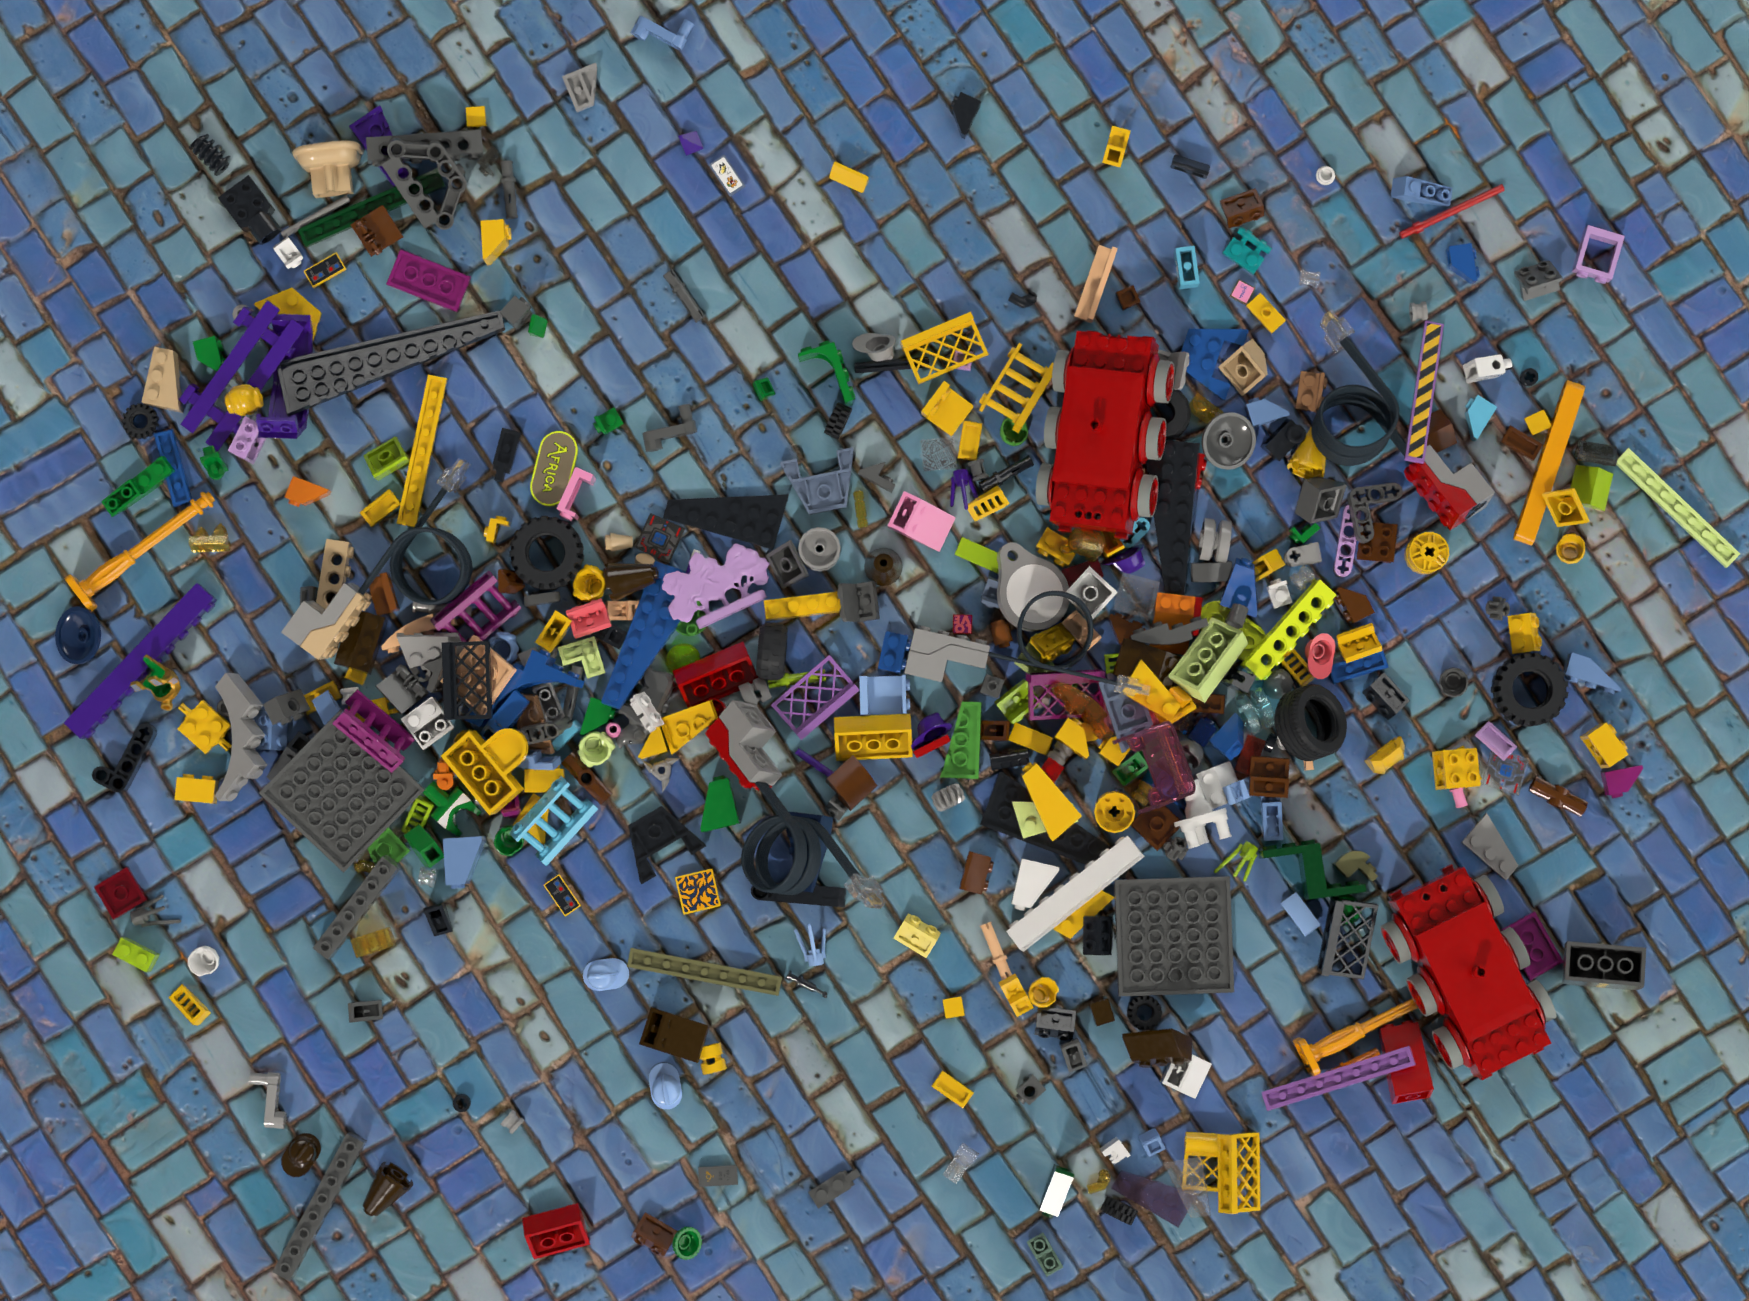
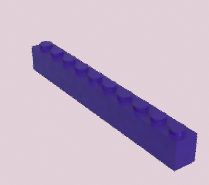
[64,583,217,739]

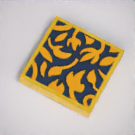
[675,868,721,915]

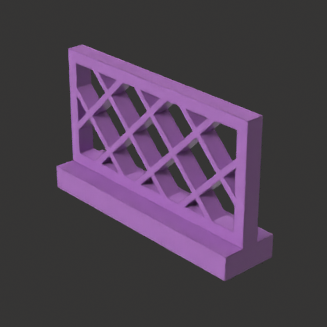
[771,655,859,740]

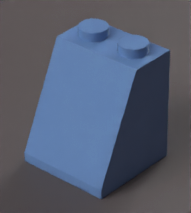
[443,836,486,889]

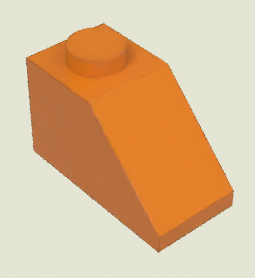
[285,476,332,507]

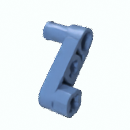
[630,16,694,51]

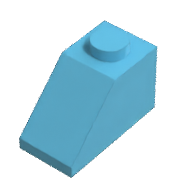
[1465,395,1497,441]

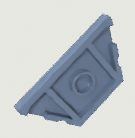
[1098,682,1153,753]

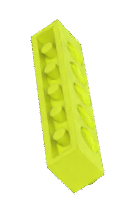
[1240,579,1336,680]

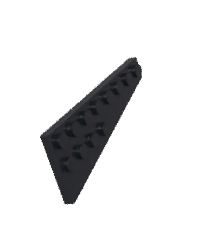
[1146,440,1200,595]
[980,772,1128,879]

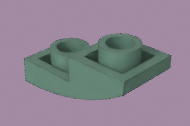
[1027,1232,1064,1277]

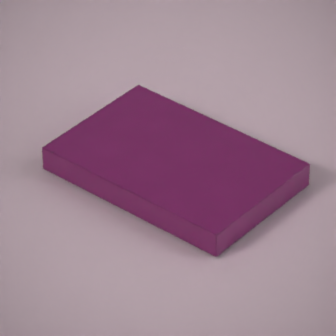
[1501,911,1563,981]

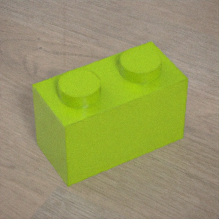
[112,937,160,972]

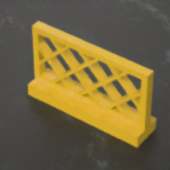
[900,312,989,385]
[1217,1132,1260,1214]

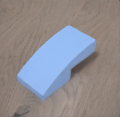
[1222,777,1252,806]
[1280,892,1321,937]

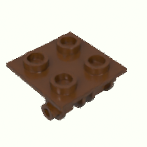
[350,205,403,257]
[1357,523,1398,563]

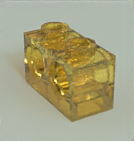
[351,927,396,958]

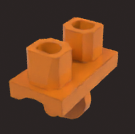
[433,757,456,790]

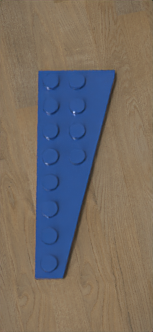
[601,561,686,710]

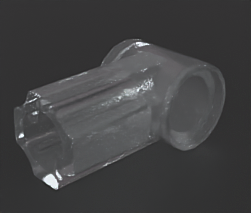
[943,1143,979,1184]

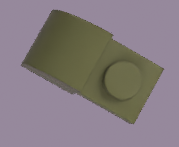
[1333,851,1378,882]

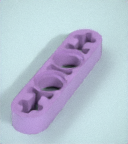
[1333,505,1361,578]

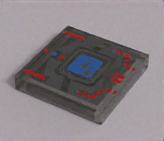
[634,513,685,564]

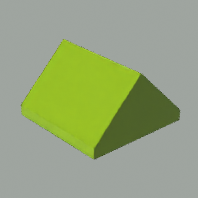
[363,436,410,481]
[1570,465,1613,511]

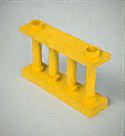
[979,343,1054,434]

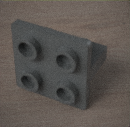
[1514,261,1563,301]

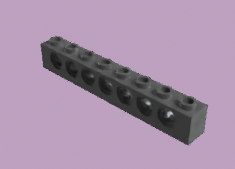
[273,1132,367,1281]

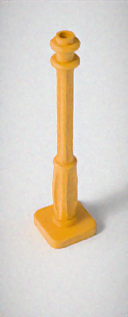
[64,491,215,611]
[1293,998,1418,1076]

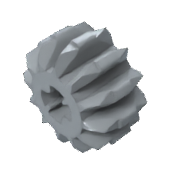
[932,784,965,812]

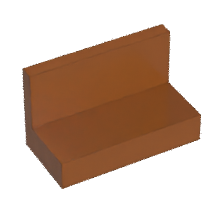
[369,572,400,616]

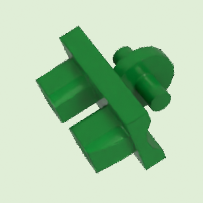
[200,445,229,480]

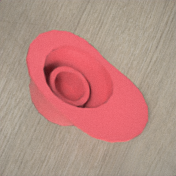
[1305,633,1335,679]

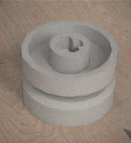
[1199,518,1232,563]
[798,527,841,572]

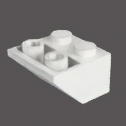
[401,697,455,750]
[1160,1054,1212,1099]

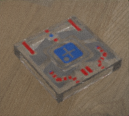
[1481,750,1530,796]

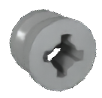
[1409,301,1428,322]
[500,1110,524,1134]

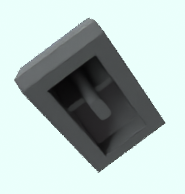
[348,1000,383,1023]
[1059,1038,1087,1073]

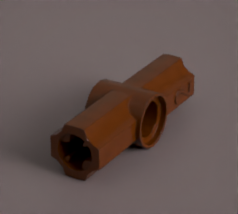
[561,752,613,805]
[1528,776,1588,817]

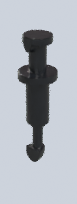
[785,970,828,998]

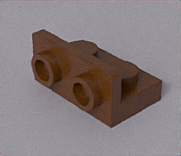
[1220,188,1264,228]
[631,1212,678,1256]

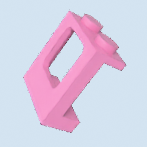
[557,467,596,522]

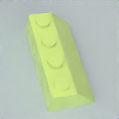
[1169,617,1248,703]

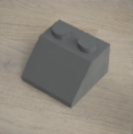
[1295,477,1347,524]

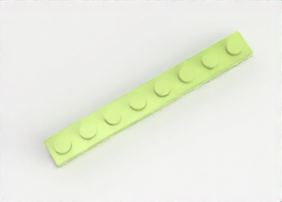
[1614,448,1740,568]

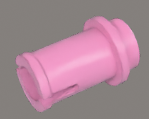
[606,722,621,739]
[1449,787,1468,808]

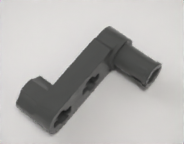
[642,404,697,452]
[518,716,573,745]

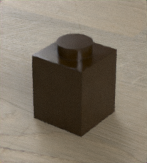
[1089,995,1115,1026]

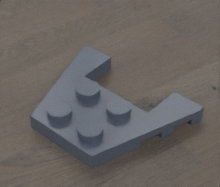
[780,447,854,515]

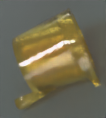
[1060,528,1105,562]

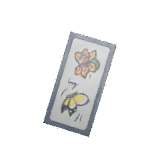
[709,155,746,197]

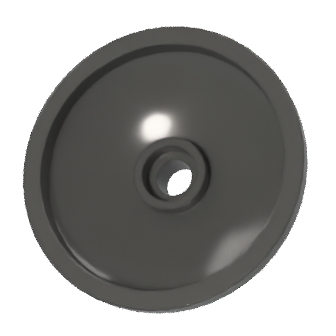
[1202,412,1256,470]

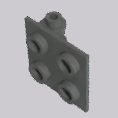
[375,664,429,714]

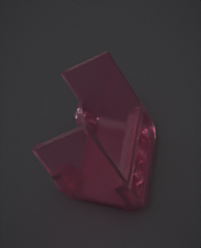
[1112,721,1196,814]

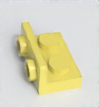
[894,913,941,958]

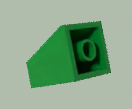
[700,775,741,833]

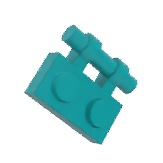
[1222,227,1272,275]

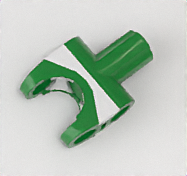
[423,781,481,837]

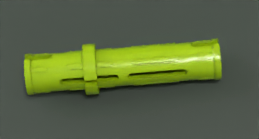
[768,669,826,689]

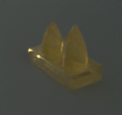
[1189,393,1224,424]
[189,523,231,552]

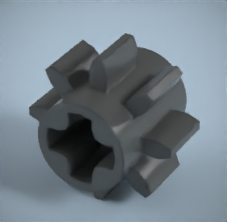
[1486,596,1510,621]
[1163,837,1189,861]

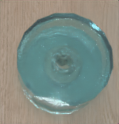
[1235,687,1275,736]

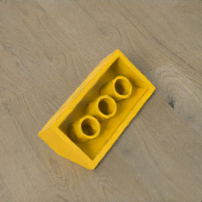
[834,714,913,761]

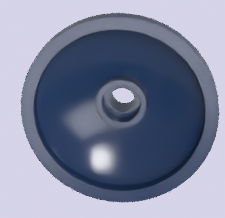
[55,607,101,664]

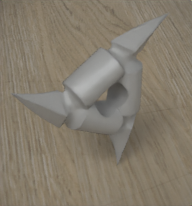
[642,758,680,793]

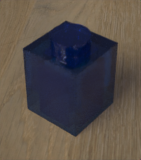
[1187,717,1217,748]

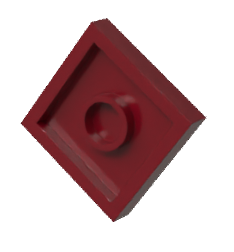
[94,867,148,920]

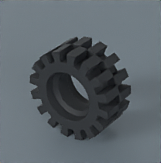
[824,402,852,440]
[122,403,159,439]
[1127,995,1162,1030]
[1100,1195,1138,1225]

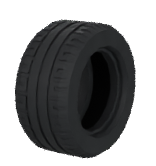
[1274,684,1347,761]

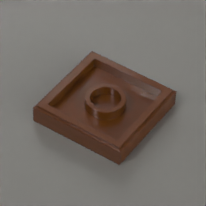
[1130,797,1180,851]

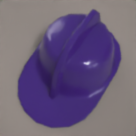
[1101,544,1145,574]
[911,712,952,750]

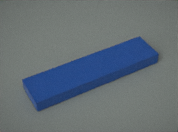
[154,429,192,507]

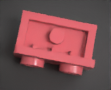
[566,599,612,639]

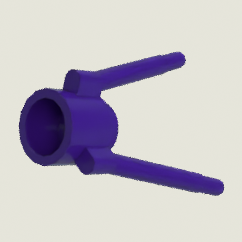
[950,469,982,510]

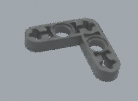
[1347,483,1403,543]

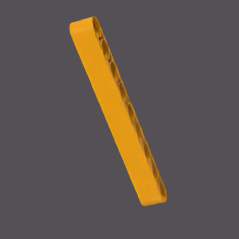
[1513,380,1585,546]

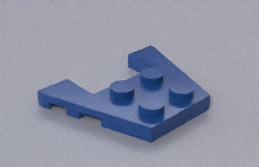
[1181,329,1249,401]

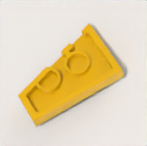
[1121,659,1181,722]
[661,700,718,755]
[1053,890,1115,939]

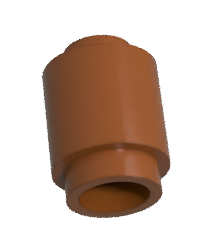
[990,619,1013,649]

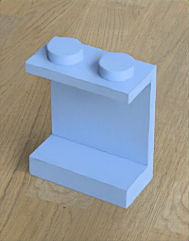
[859,675,910,715]

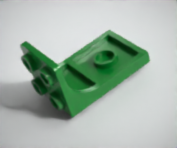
[798,341,855,407]

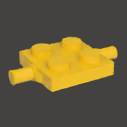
[177,700,232,754]

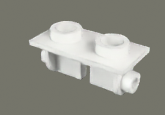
[630,692,665,733]

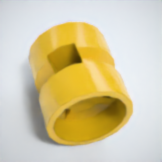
[700,1042,727,1075]

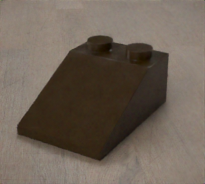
[1113,638,1182,691]

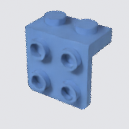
[253,711,288,751]

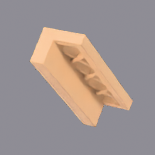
[1074,245,1118,323]

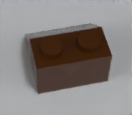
[959,851,994,895]

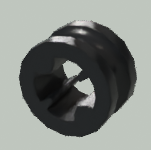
[1520,368,1539,387]
[453,1094,471,1112]

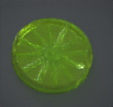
[666,643,701,674]

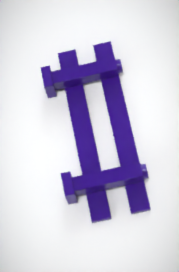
[179,300,305,452]

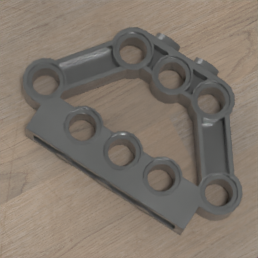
[381,138,467,230]

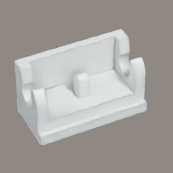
[1100,1137,1131,1163]

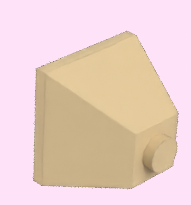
[1218,339,1268,396]

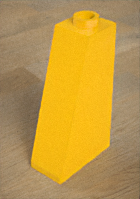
[1020,762,1082,841]

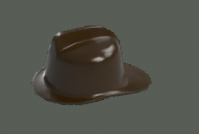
[281,1133,321,1177]

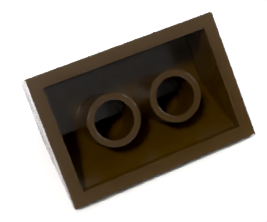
[334,611,388,675]
[1122,1028,1193,1068]

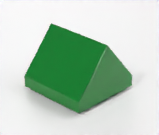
[752,377,775,402]

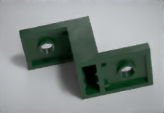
[1258,840,1367,900]

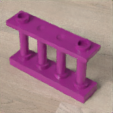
[430,570,521,642]
[332,689,415,773]

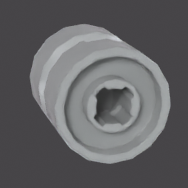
[738,678,772,705]

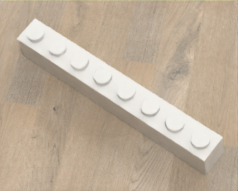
[1006,836,1145,952]

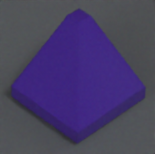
[678,131,704,156]

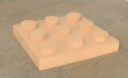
[440,635,517,715]

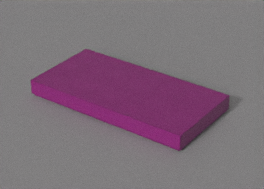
[386,249,471,313]

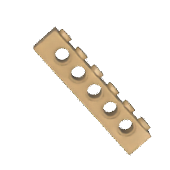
[316,539,354,657]

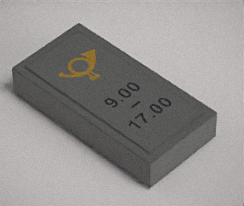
[698,1165,738,1187]

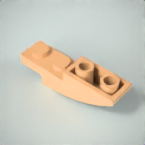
[381,614,457,654]

